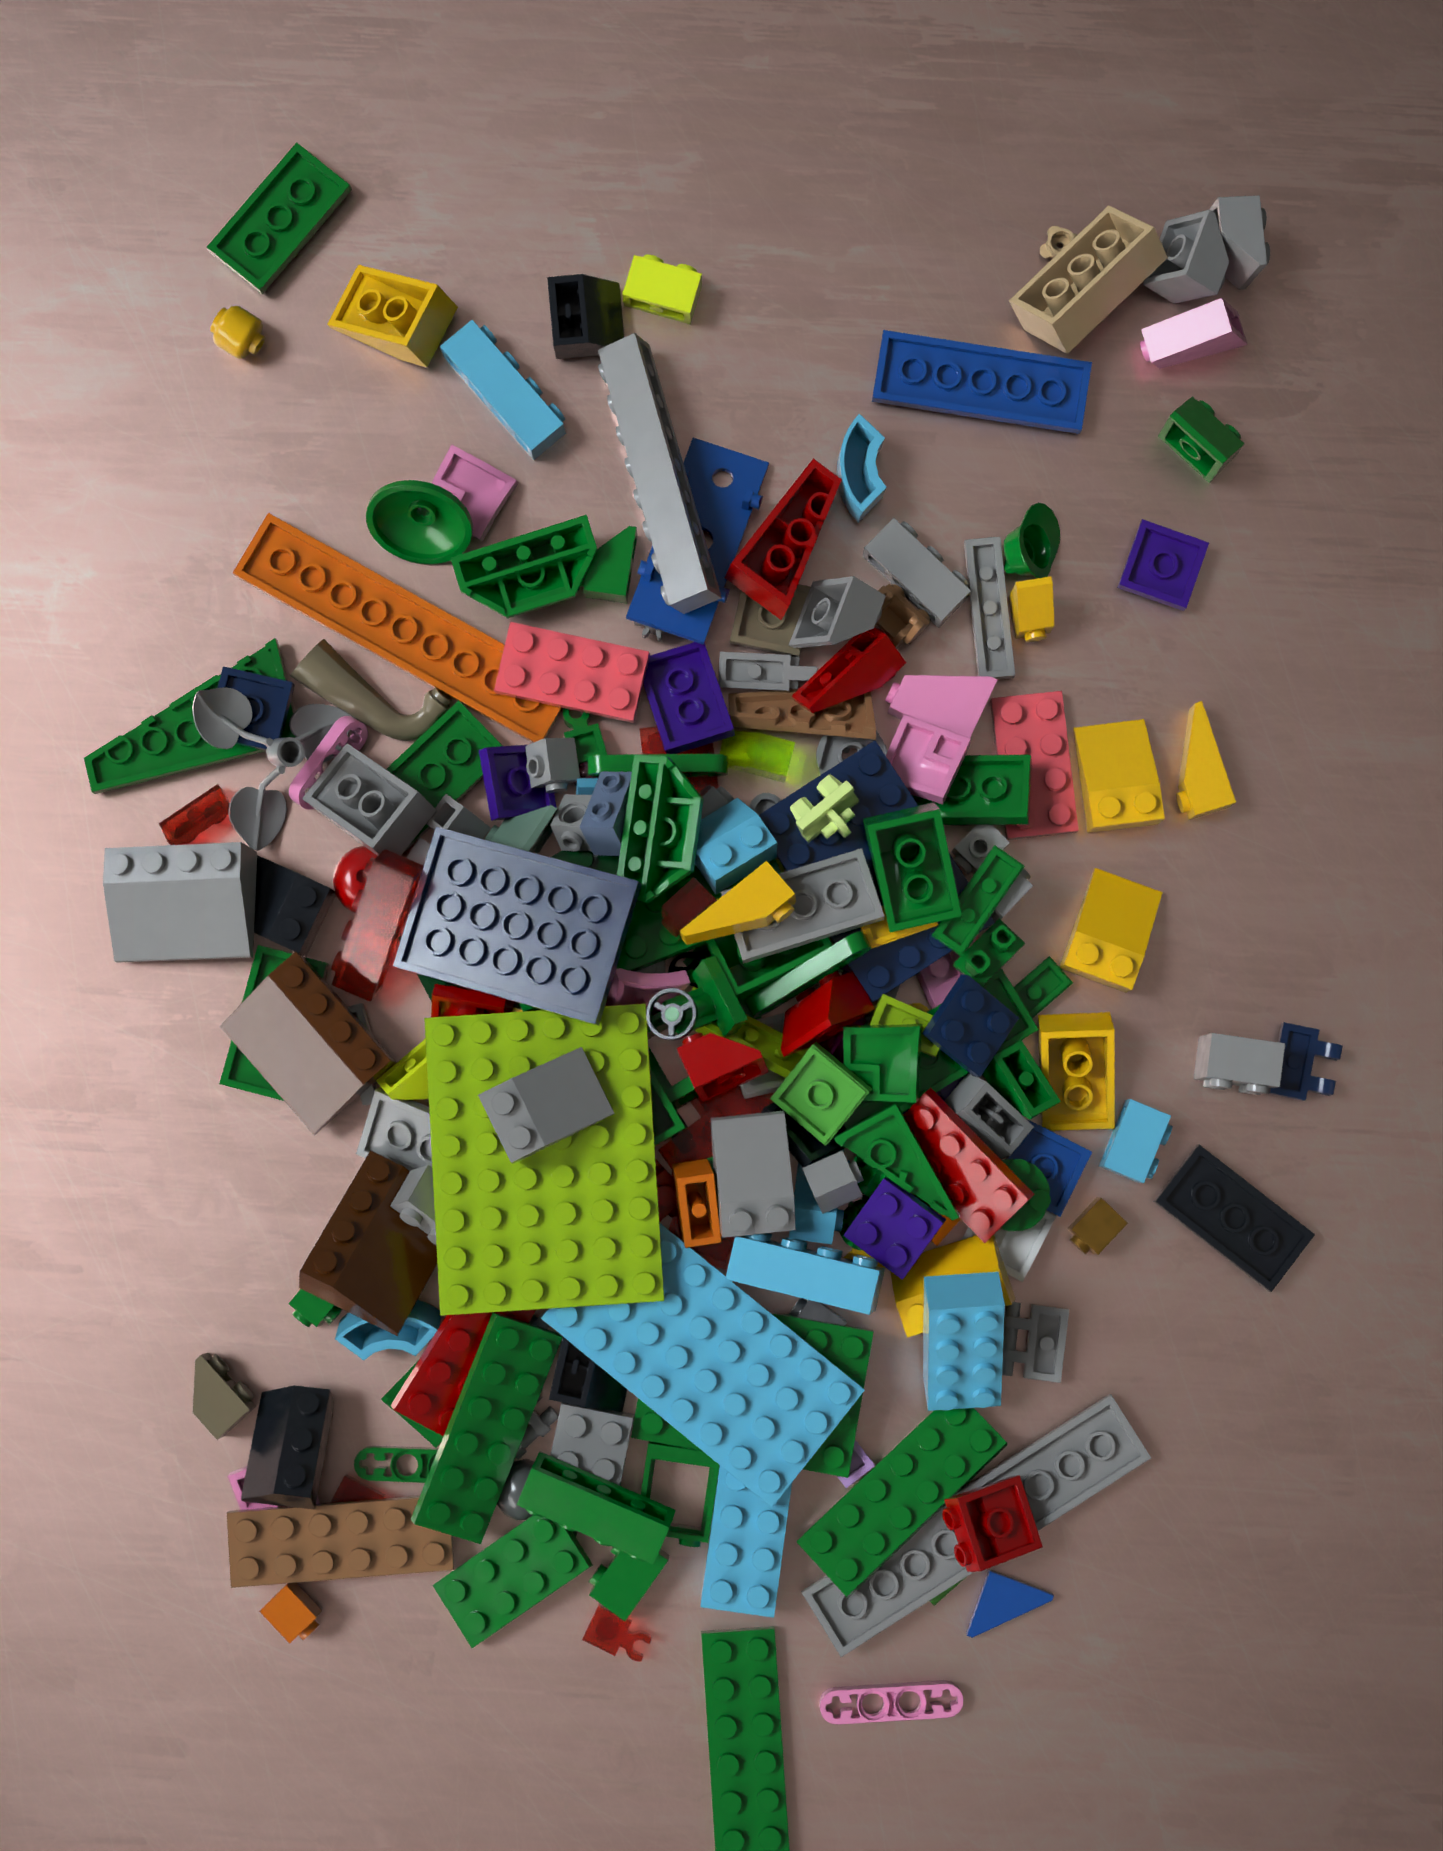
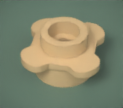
[1040,226,1077,259]

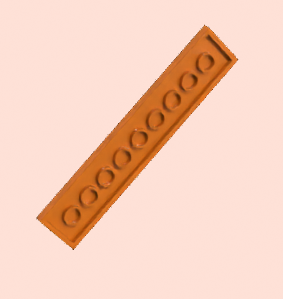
[233,513,563,743]

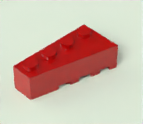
[724,458,842,620]

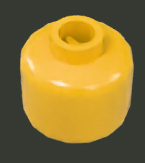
[210,306,266,359]

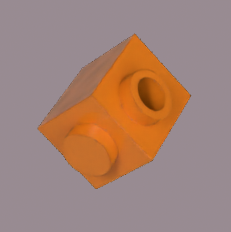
[259,1583,322,1644]

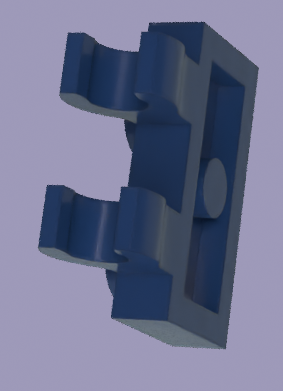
[1268,1022,1343,1101]

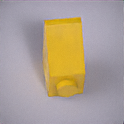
[1008,576,1055,642]

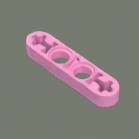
[819,1680,963,1725]

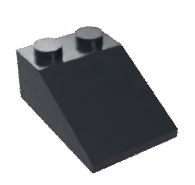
[254,855,336,957]

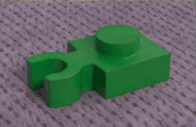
[563,708,607,768]

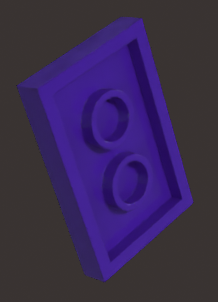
[643,642,735,754]

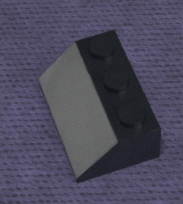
[241,1385,334,1510]

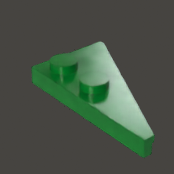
[834,1102,960,1220]

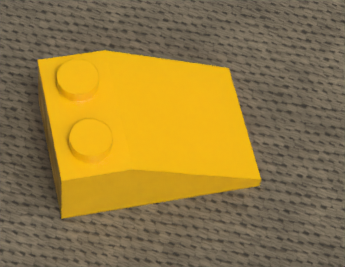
[327,265,458,367]
[1073,719,1165,833]
[1059,868,1163,993]
[1038,1012,1115,1131]

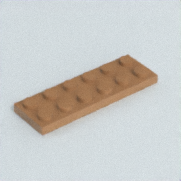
[227,1496,454,1588]

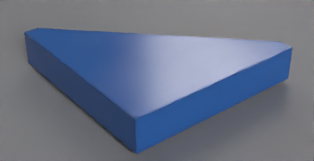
[966,1569,1054,1638]

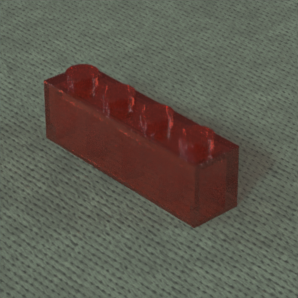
[331,849,424,1002]

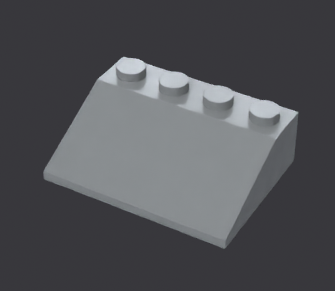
[103,842,257,963]

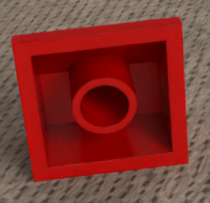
[781,971,875,1057]
[676,1033,769,1103]

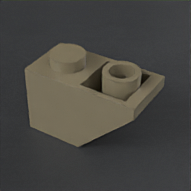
[193,1353,256,1440]

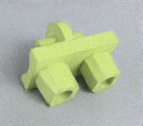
[790,774,859,843]

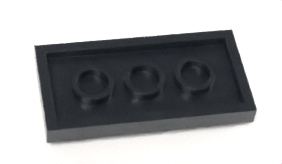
[1153,1144,1315,1292]

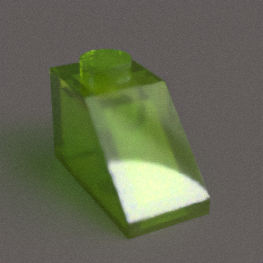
[719,731,795,783]

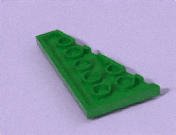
[84,638,296,794]

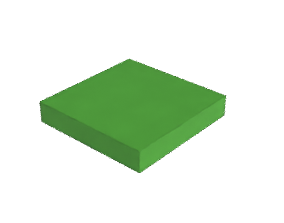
[770,1042,872,1146]

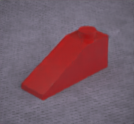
[791,627,906,713]

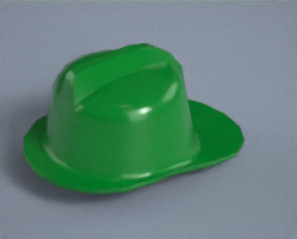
[1004,502,1060,578]

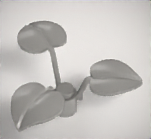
[192,687,351,851]

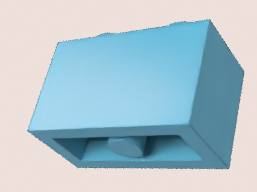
[1099,1099,1173,1183]

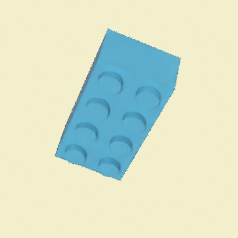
[725,1233,885,1315]
[923,1272,1005,1411]
[700,1465,792,1618]

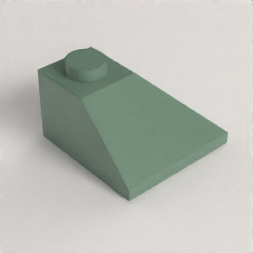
[485,805,558,854]

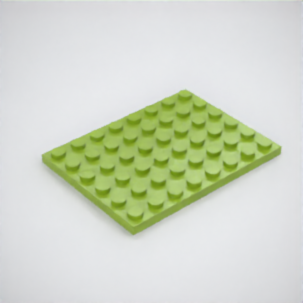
[424,1004,664,1316]

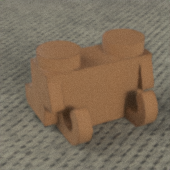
[876,584,930,649]

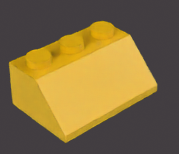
[890,1235,1016,1338]

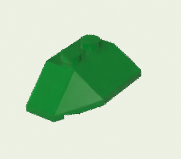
[450,515,598,619]
[617,754,704,903]

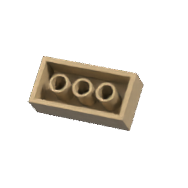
[1009,205,1168,354]

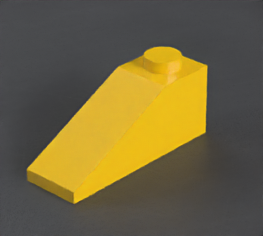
[1176,701,1236,820]
[680,861,796,945]

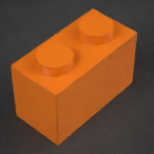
[671,1159,721,1248]

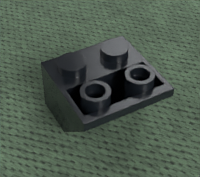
[547,274,624,359]
[549,1337,628,1412]

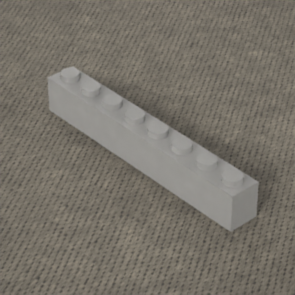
[598,333,722,614]

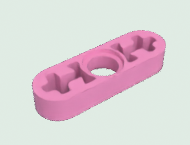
[289,716,368,810]

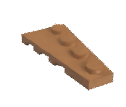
[728,689,876,740]

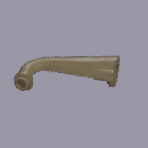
[290,639,452,741]

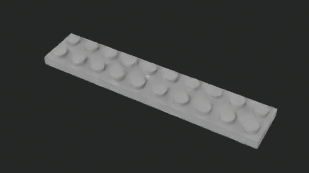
[801,1394,1151,1657]

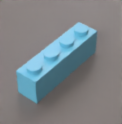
[440,320,566,460]

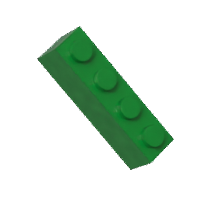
[516,1451,676,1564]

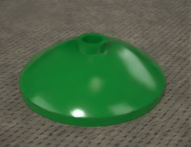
[366,480,473,564]

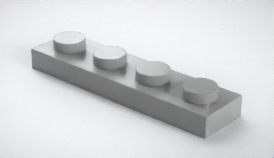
[964,536,1015,680]

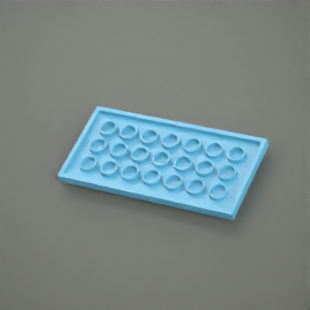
[541,1222,865,1508]

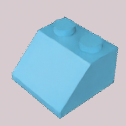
[695,798,777,894]

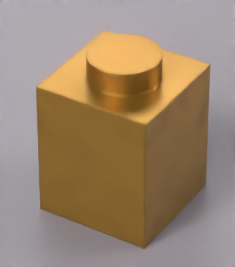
[1067,1197,1128,1255]

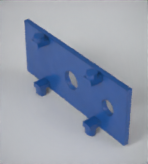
[626,437,769,645]

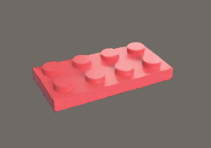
[494,622,650,723]
[990,691,1079,840]

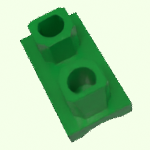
[953,918,1025,987]

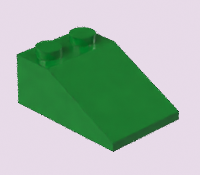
[863,802,962,932]

